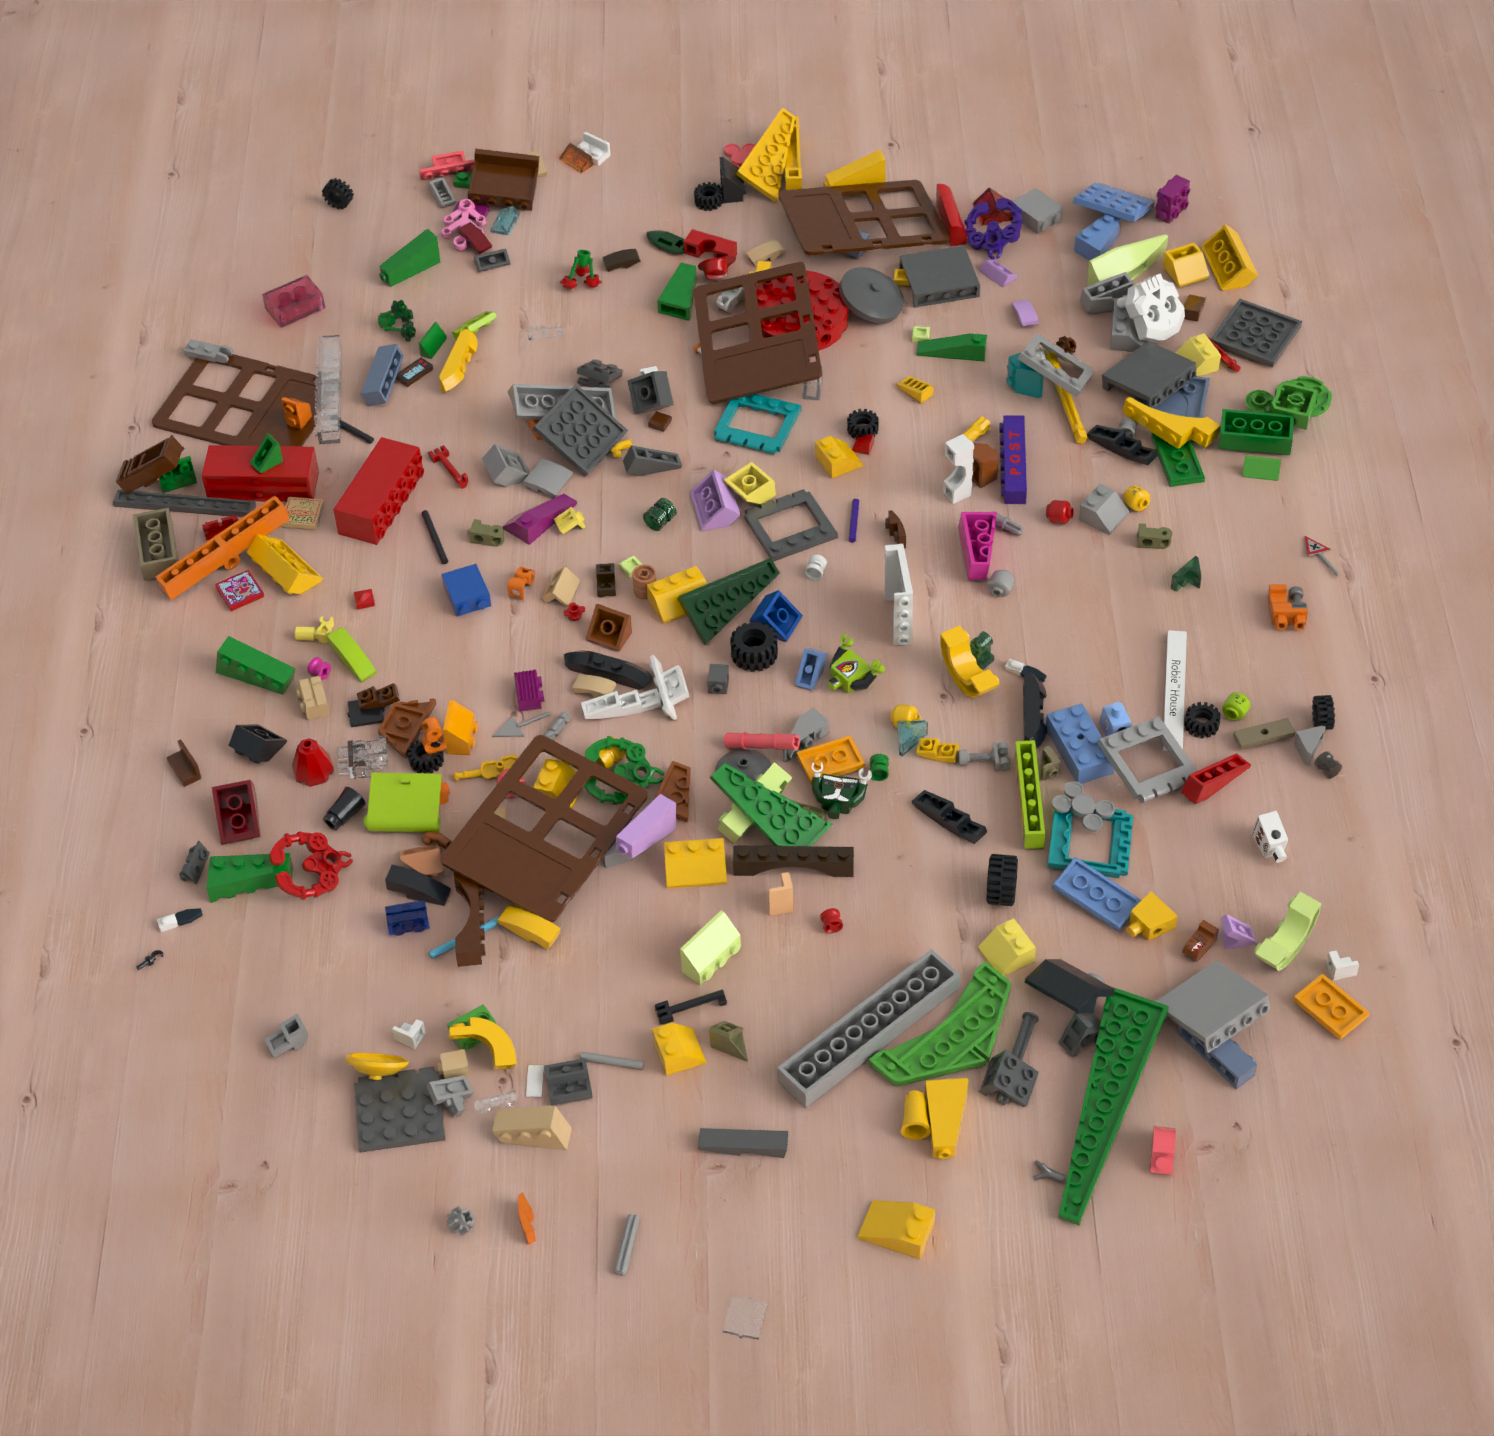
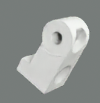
[716,288,745,313]

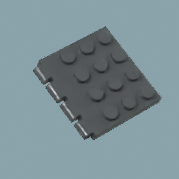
[354,1066,445,1153]

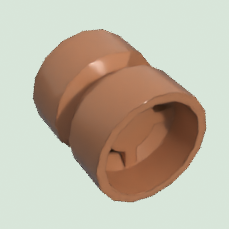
[632,564,656,599]

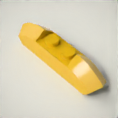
[439,329,478,393]

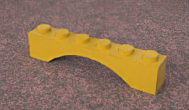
[785,116,802,190]

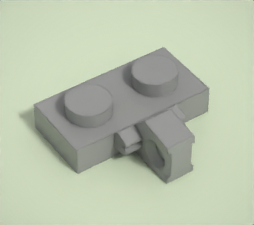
[426,1075,473,1117]

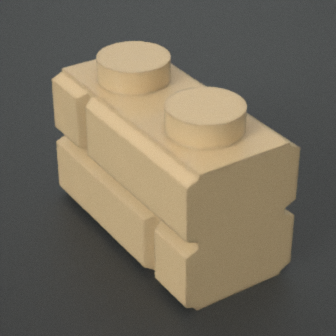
[296,676,330,720]

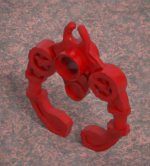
[269,831,353,900]

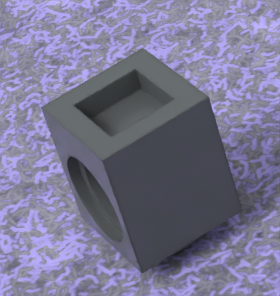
[707,664,729,694]

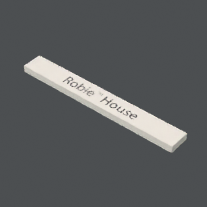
[1163,630,1187,751]

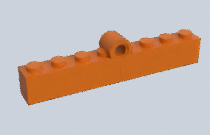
[155,496,290,600]

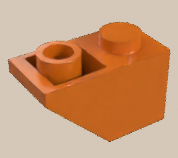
[281,397,312,429]

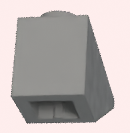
[783,708,829,763]

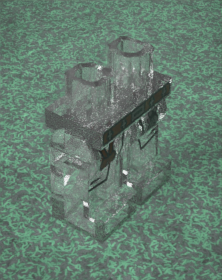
[337,736,389,779]

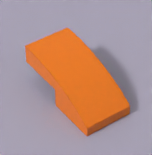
[518,1192,536,1245]

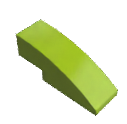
[327,627,377,682]

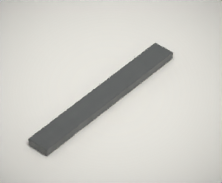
[113,490,256,517]

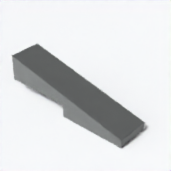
[698,1128,788,1158]

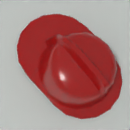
[698,255,736,280]

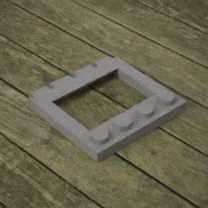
[1017,334,1094,397]
[1097,716,1197,803]

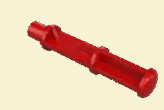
[1207,336,1241,372]

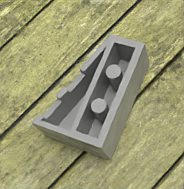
[1079,272,1135,314]

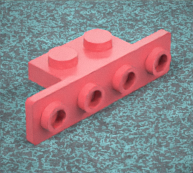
[419,151,474,179]

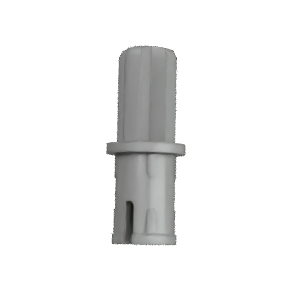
[993,511,1023,536]

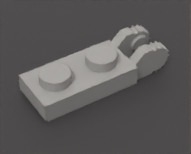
[183,339,233,363]

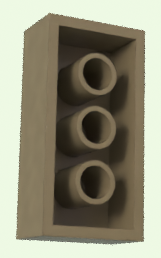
[133,508,179,580]

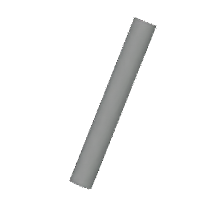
[581,1052,644,1069]

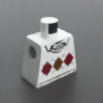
[1251,811,1288,863]

